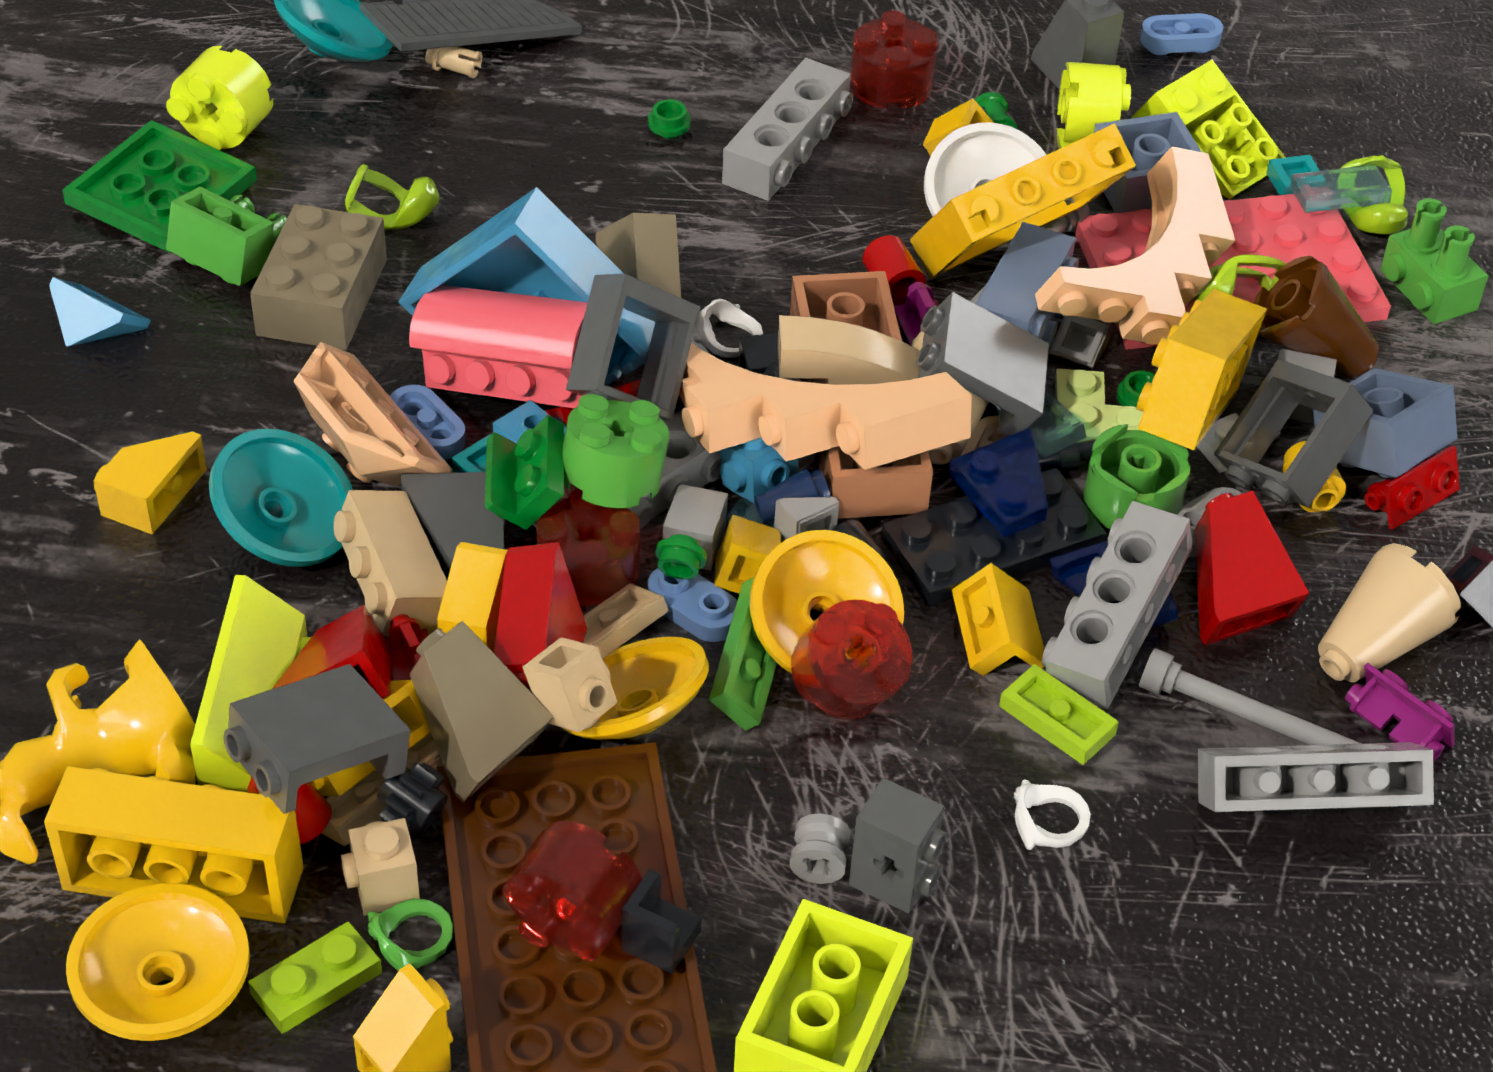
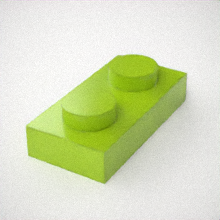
[999,664,1119,765]
[248,921,382,1034]

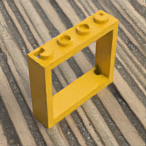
[910,123,1136,279]

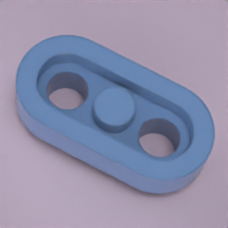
[1140,13,1223,55]
[390,385,466,460]
[648,568,737,642]

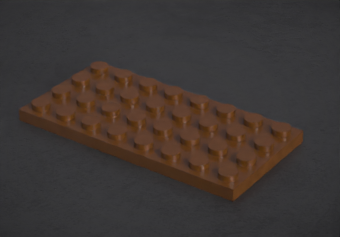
[436,742,717,1072]

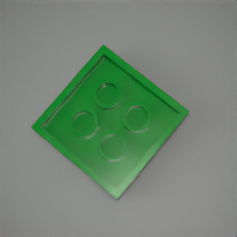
[62,120,257,253]

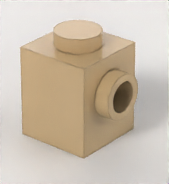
[523,637,617,733]
[341,818,420,916]

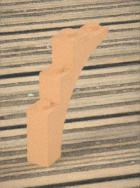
[1035,146,1236,345]
[679,342,972,470]

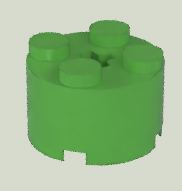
[562,394,670,508]
[1083,424,1191,529]

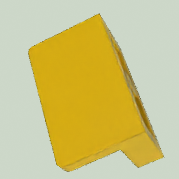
[952,563,1045,676]

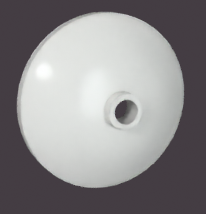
[924,122,1046,251]

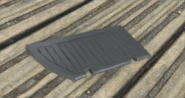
[359,0,582,51]

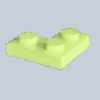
[1054,369,1143,442]

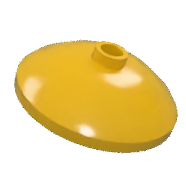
[750,530,904,685]
[561,637,709,740]
[66,883,250,1041]

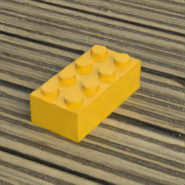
[1136,289,1267,450]
[44,766,304,924]

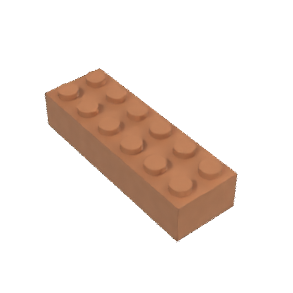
[790,271,933,519]

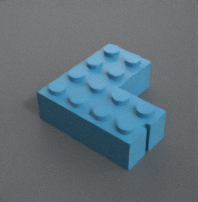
[398,187,655,385]

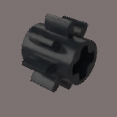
[377,762,448,831]

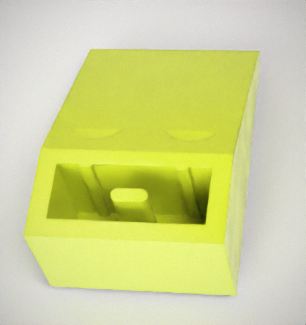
[1131,60,1286,200]

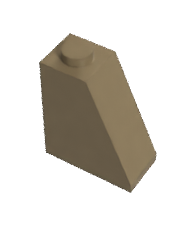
[595,213,681,298]
[409,621,554,803]

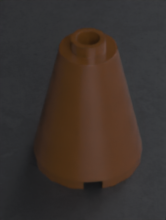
[1254,255,1379,378]

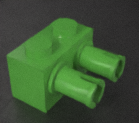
[166,187,287,286]
[1380,198,1488,325]

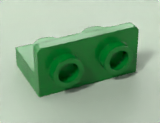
[485,415,564,530]

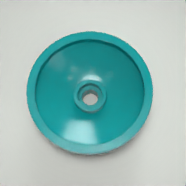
[273,0,393,62]
[209,429,353,567]

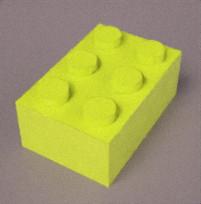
[734,899,913,1072]

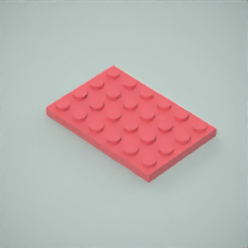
[1074,190,1391,350]

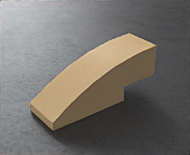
[778,315,920,385]

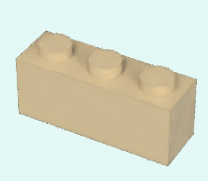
[334,490,447,636]

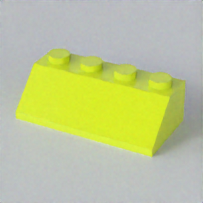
[190,575,311,792]

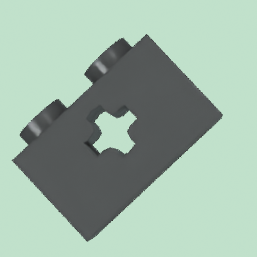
[849,778,947,913]

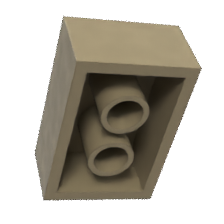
[250,204,387,350]

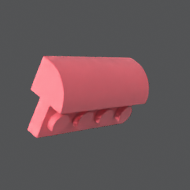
[409,285,588,408]

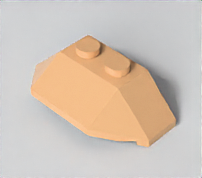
[294,342,452,486]

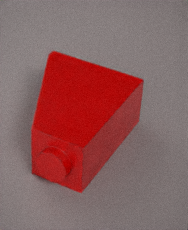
[1194,491,1309,645]
[494,542,588,693]
[272,605,391,699]

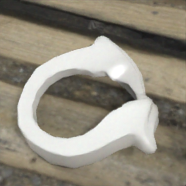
[692,299,763,358]
[1014,779,1091,850]

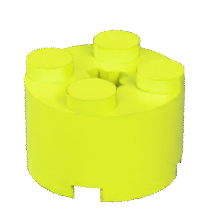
[166,46,274,150]
[1057,62,1131,149]

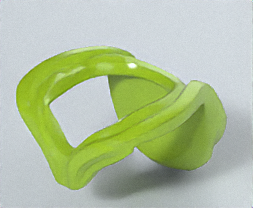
[1336,155,1408,234]
[345,164,440,230]
[1193,255,1286,301]

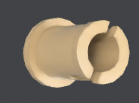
[425,46,483,79]

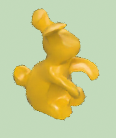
[0,639,197,865]

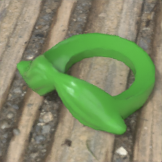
[367,898,453,971]

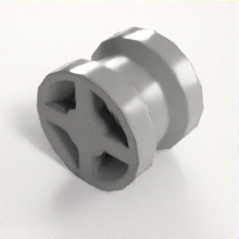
[790,813,851,884]

